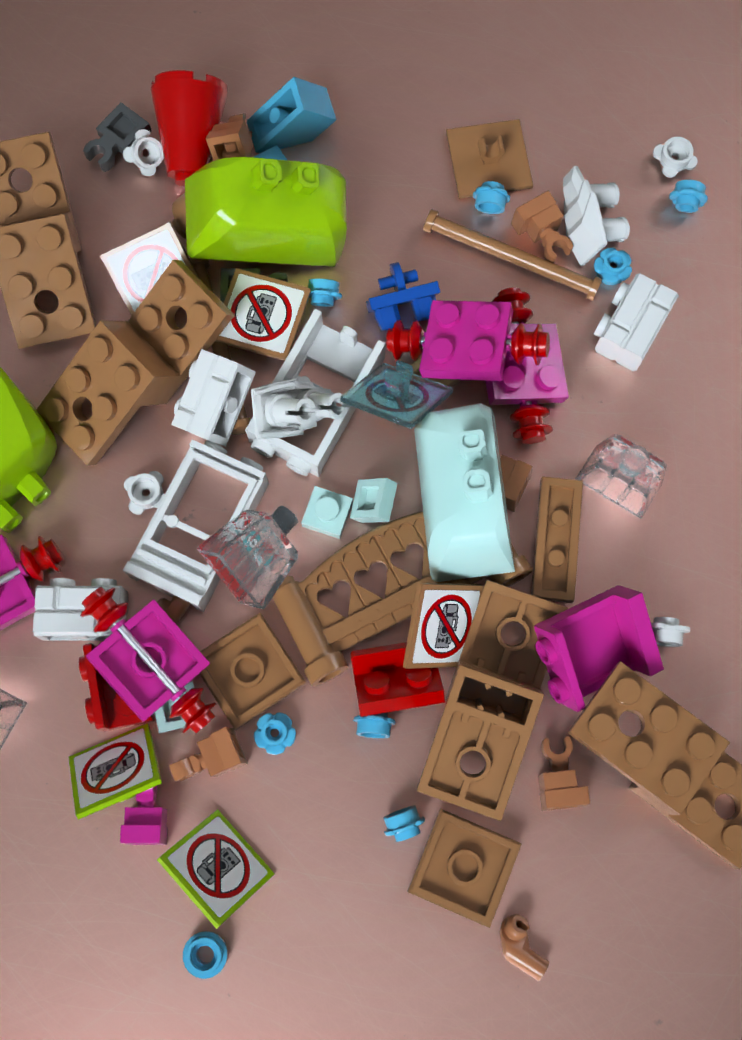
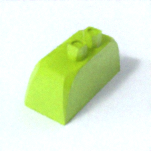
[185,157,347,267]
[0,367,57,533]

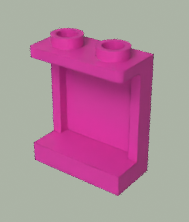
[534,585,664,712]

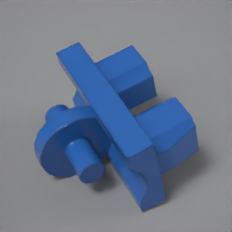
[365,262,441,331]

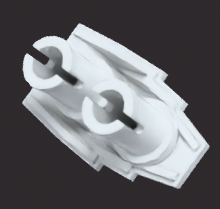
[563,166,630,266]
[251,378,348,439]

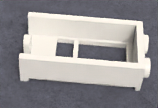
[245,309,386,477]
[123,439,269,612]

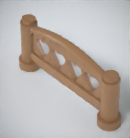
[271,511,533,687]

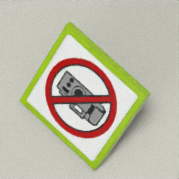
[69,723,162,820]
[157,809,275,929]

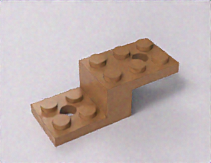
[0,132,96,349]
[36,260,235,466]
[417,580,568,821]
[567,661,742,869]

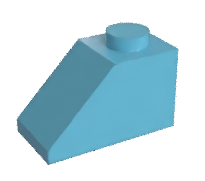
[247,77,337,154]

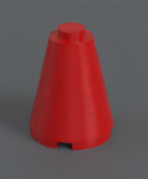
[151,70,228,187]

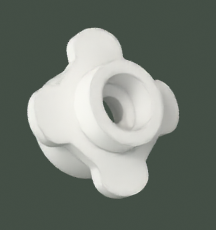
[123,129,164,176]
[653,137,698,178]
[124,471,165,515]
[651,617,690,647]

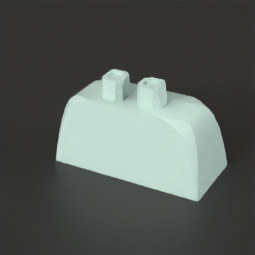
[414,403,515,582]

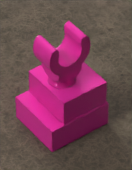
[120,785,168,845]

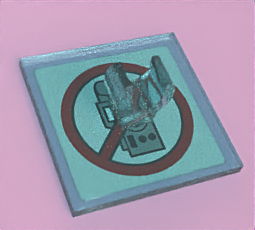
[340,360,453,429]

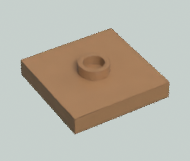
[199,612,307,730]
[407,809,522,928]

